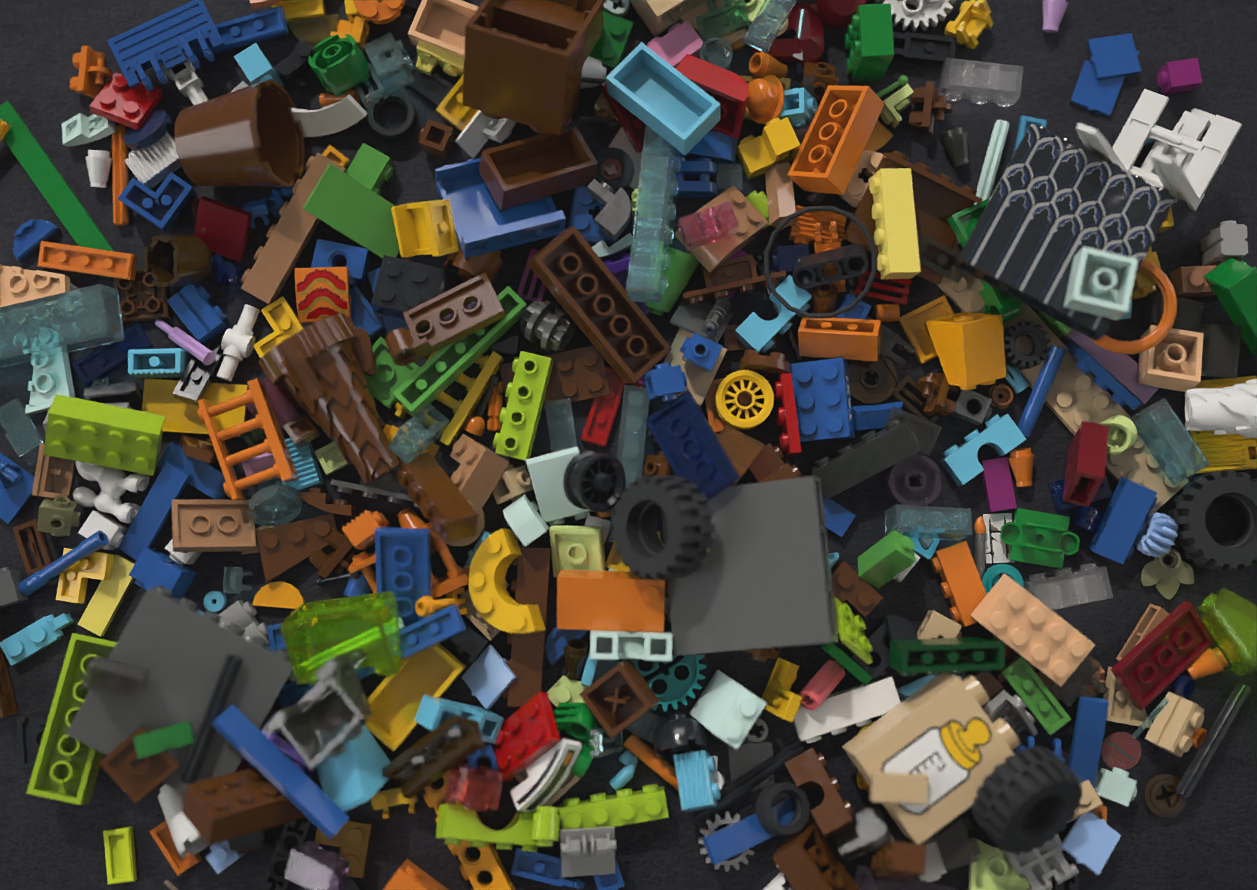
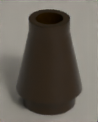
[564,639,590,680]

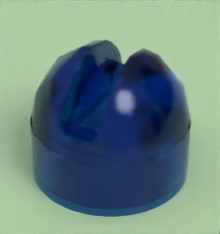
[1171,675,1195,698]

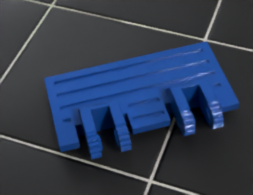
[107,0,224,91]

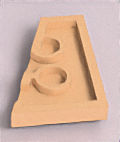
[0,264,71,314]

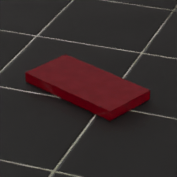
[1110,601,1215,711]

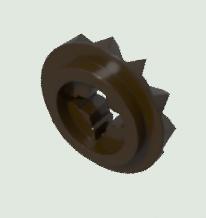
[1143,774,1187,817]

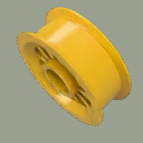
[715,370,774,430]

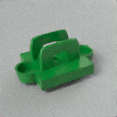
[999,508,1080,569]

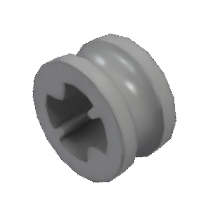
[746,718,768,742]

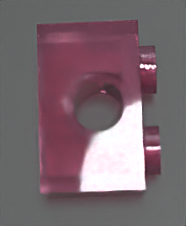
[678,201,739,251]

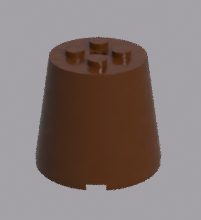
[174,80,305,187]

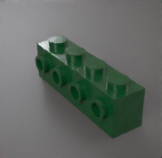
[890,637,1005,676]

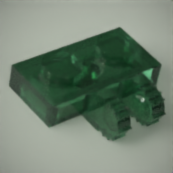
[696,0,753,44]

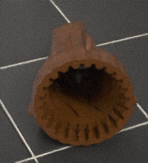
[259,313,400,485]

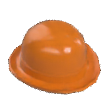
[746,75,784,124]

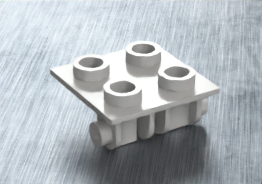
[560,826,616,877]

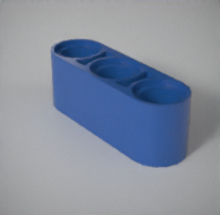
[662,131,739,165]
[157,441,227,500]

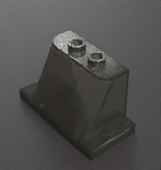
[264,648,373,769]

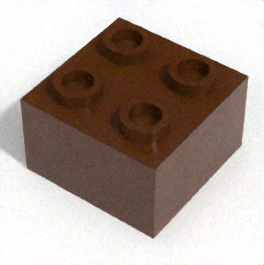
[579,658,660,738]

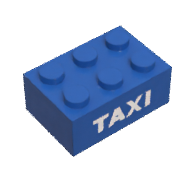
[791,358,855,444]

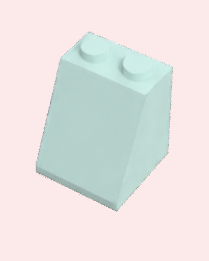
[526,446,592,527]
[689,669,766,749]

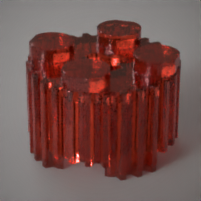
[444,762,504,812]

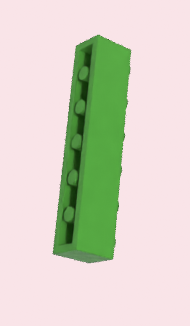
[393,286,527,418]

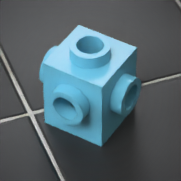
[779,88,818,128]

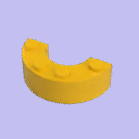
[469,528,546,633]

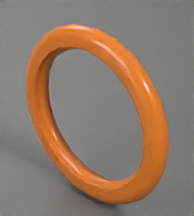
[1090,259,1177,354]

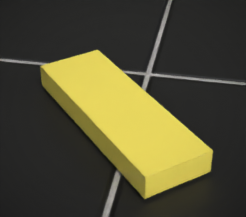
[78,555,135,636]

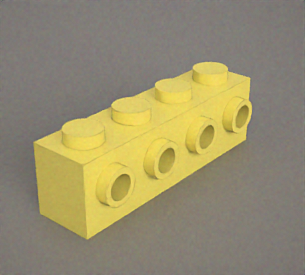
[869,168,921,279]

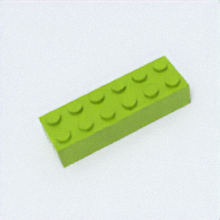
[27,633,117,805]

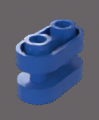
[666,157,718,198]

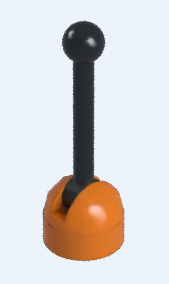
[463,375,500,436]

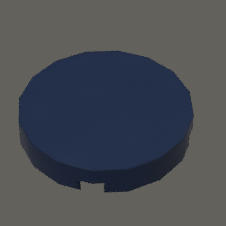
[124,109,172,151]

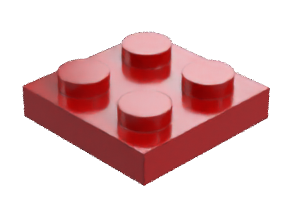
[90,72,163,130]

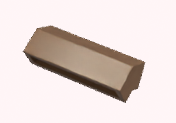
[765,163,796,230]
[1116,603,1169,661]

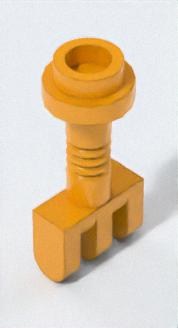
[415,588,468,618]

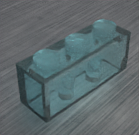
[1130,398,1209,485]
[884,505,972,541]

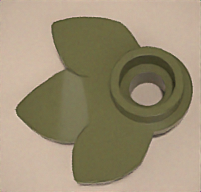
[1141,547,1194,600]

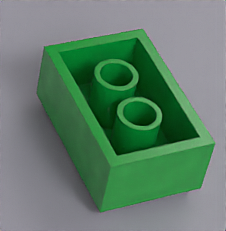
[844,3,894,82]

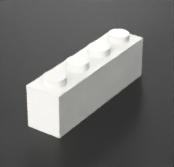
[793,676,901,743]

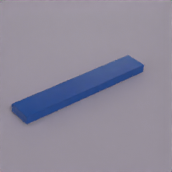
[212,704,350,839]

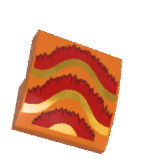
[295,267,352,323]

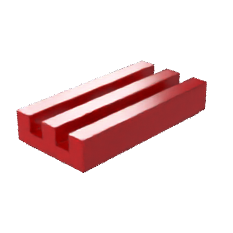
[855,271,911,306]

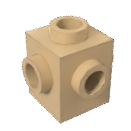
[492,464,534,504]

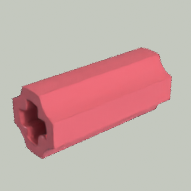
[798,660,845,711]

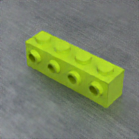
[493,351,554,461]
[558,784,669,830]

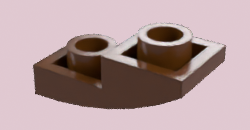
[299,488,356,517]

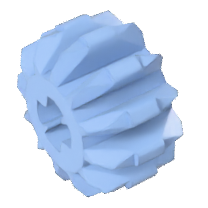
[1134,512,1178,558]

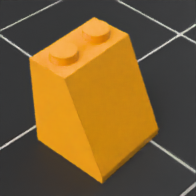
[926,312,1006,390]

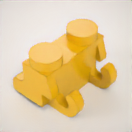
[945,0,993,49]
[371,785,418,819]

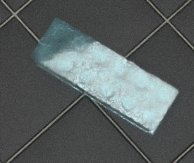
[0,284,124,368]

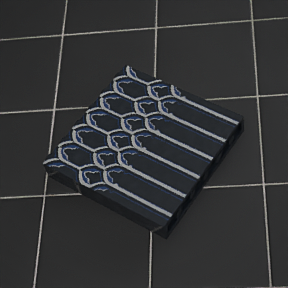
[953,124,1176,341]

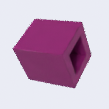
[1157,58,1202,95]

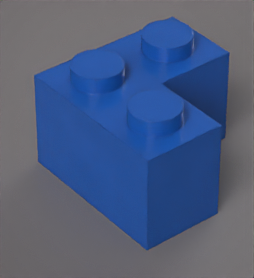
[118,172,196,234]
[129,547,197,600]

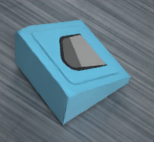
[910,525,941,560]

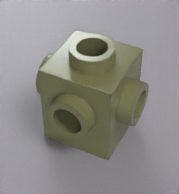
[37,497,81,537]

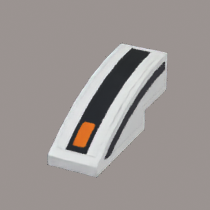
[510,739,582,812]

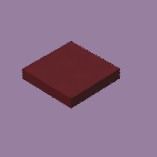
[194,196,252,262]

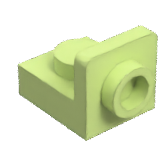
[880,84,914,129]

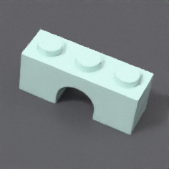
[590,630,672,661]

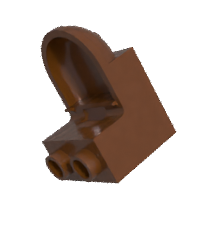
[463,0,604,135]

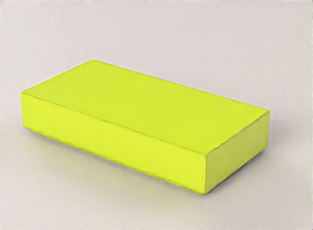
[103,826,137,885]

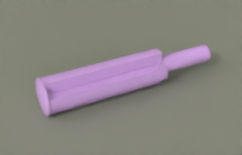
[155,319,216,365]

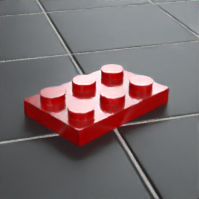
[772,373,801,457]
[493,692,560,781]

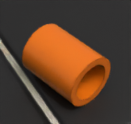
[874,304,900,322]

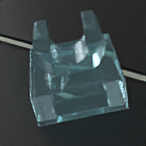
[223,567,253,594]

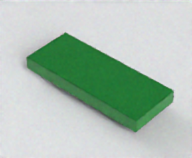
[133,721,194,759]

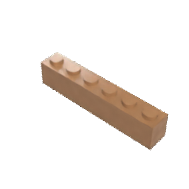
[241,152,347,304]

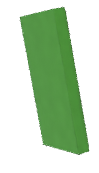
[302,164,400,259]

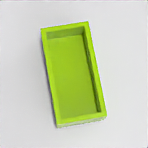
[44,394,165,476]

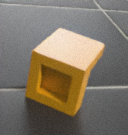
[330,16,370,52]

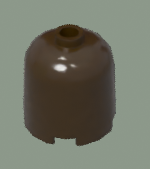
[143,235,213,288]

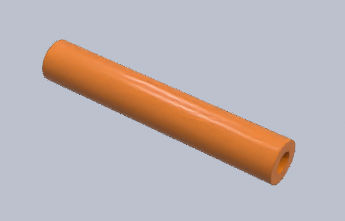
[623,733,679,791]

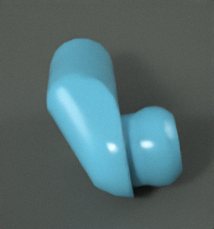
[610,750,638,790]

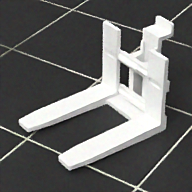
[1076,89,1242,211]

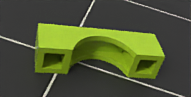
[436,804,546,852]

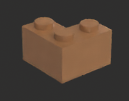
[450,434,510,507]

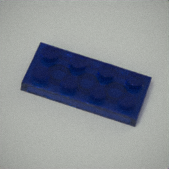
[645,390,741,500]

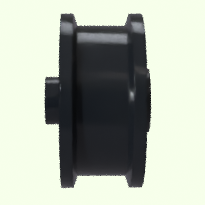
[563,451,626,513]

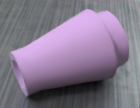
[1042,0,1068,33]

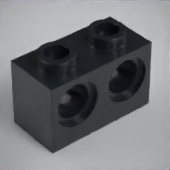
[848,618,891,679]

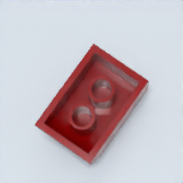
[676,54,749,139]

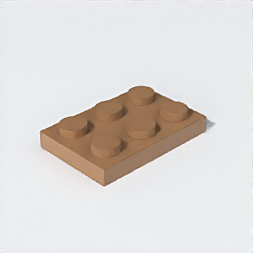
[171,500,256,552]

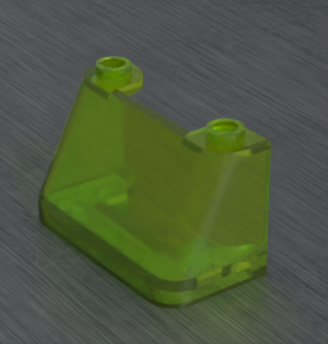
[280,592,402,685]

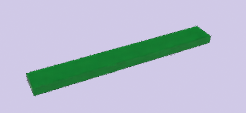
[0,101,115,279]

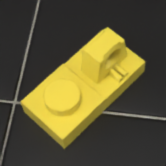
[416,40,464,76]

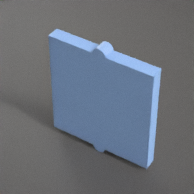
[461,645,517,709]
[1061,812,1121,875]

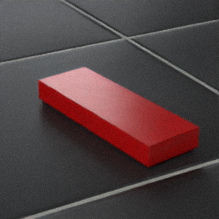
[581,366,626,448]

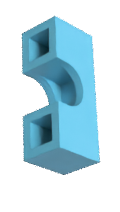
[733,275,812,354]
[939,414,1026,486]
[415,695,504,744]

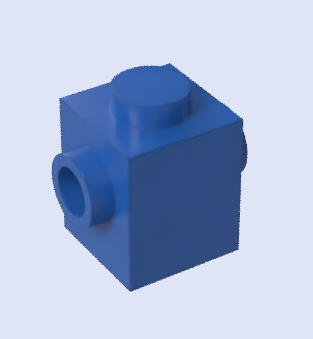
[680,333,723,373]
[643,362,687,402]

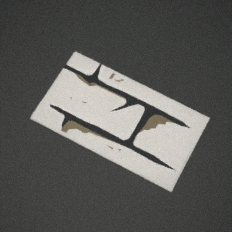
[983,513,1014,563]

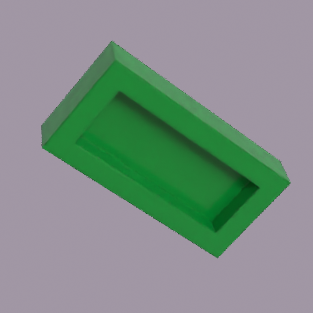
[820,642,873,685]

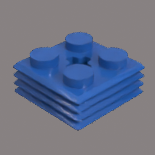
[568,186,619,246]

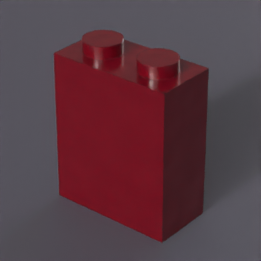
[1062,421,1109,507]

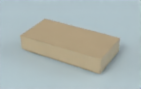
[870,772,928,804]

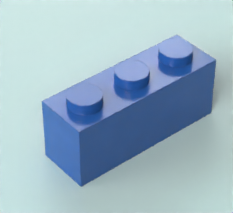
[1088,476,1157,564]

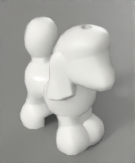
[73,461,150,523]

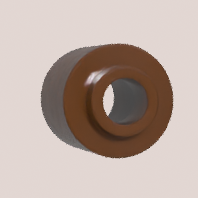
[810,283,838,313]

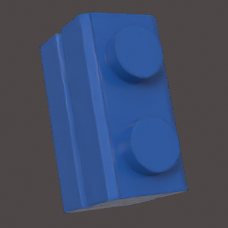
[167,284,228,345]

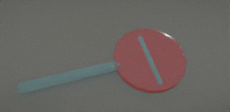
[1101,698,1168,770]

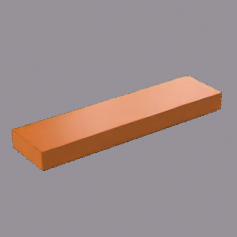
[38,241,138,281]

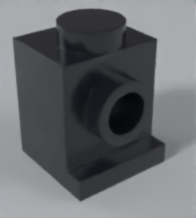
[450,622,490,663]

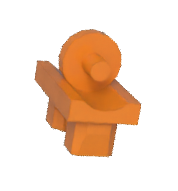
[70,46,112,99]

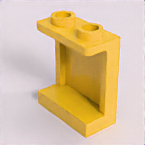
[391,199,459,258]

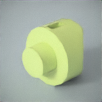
[1099,415,1137,455]

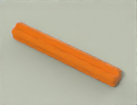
[112,125,129,226]

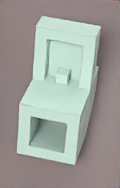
[503,494,549,547]

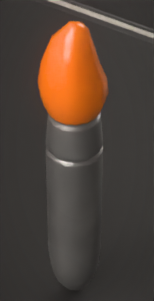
[974,516,986,580]

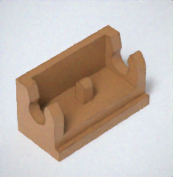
[32,443,76,499]

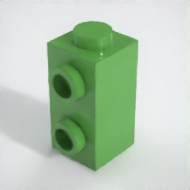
[858,530,916,589]

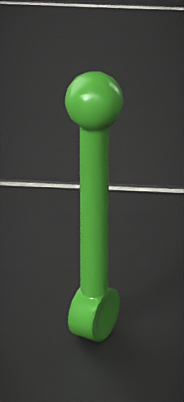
[876,75,908,98]

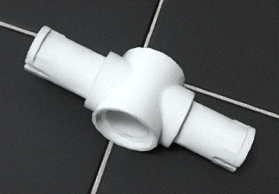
[216,304,260,382]

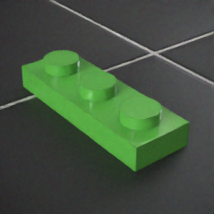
[999,655,1071,736]

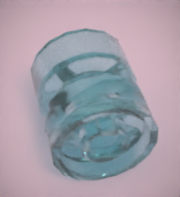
[699,37,733,71]

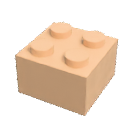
[1137,325,1204,392]

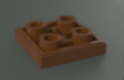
[113,269,171,324]

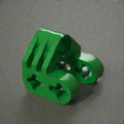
[541,703,605,778]

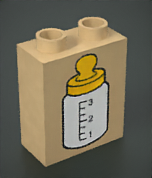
[842,671,1020,845]

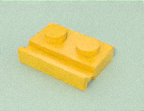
[435,74,479,132]

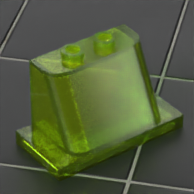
[1199,588,1257,676]

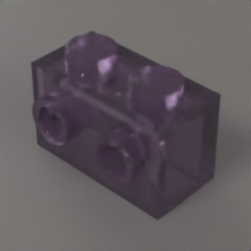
[284,841,350,890]

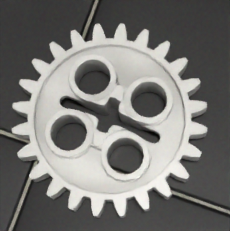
[875,0,956,32]

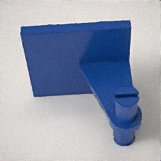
[0,452,34,524]

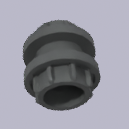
[520,300,576,352]

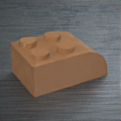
[674,185,769,273]

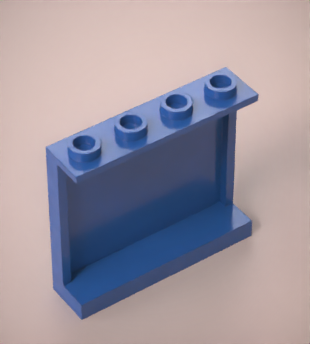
[435,158,566,258]

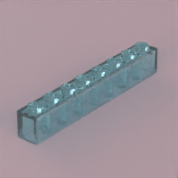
[626,125,681,303]

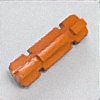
[487,381,503,432]

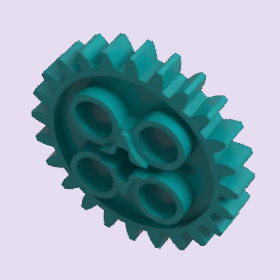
[622,626,706,712]

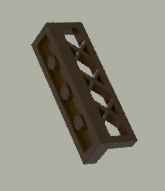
[382,715,483,799]

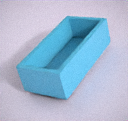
[606,42,720,155]

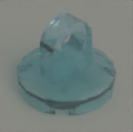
[248,477,302,526]

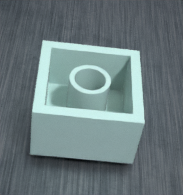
[1064,247,1138,320]

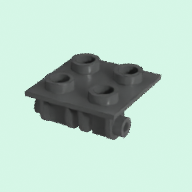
[670,297,733,344]

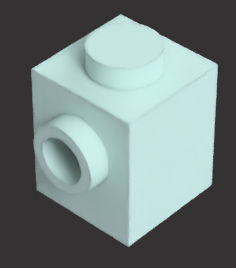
[1094,766,1137,806]

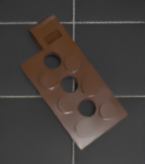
[385,272,506,366]

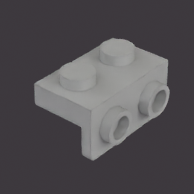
[983,690,1038,736]

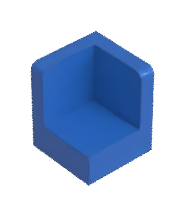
[834,294,872,319]

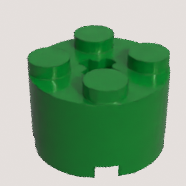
[308,34,370,96]

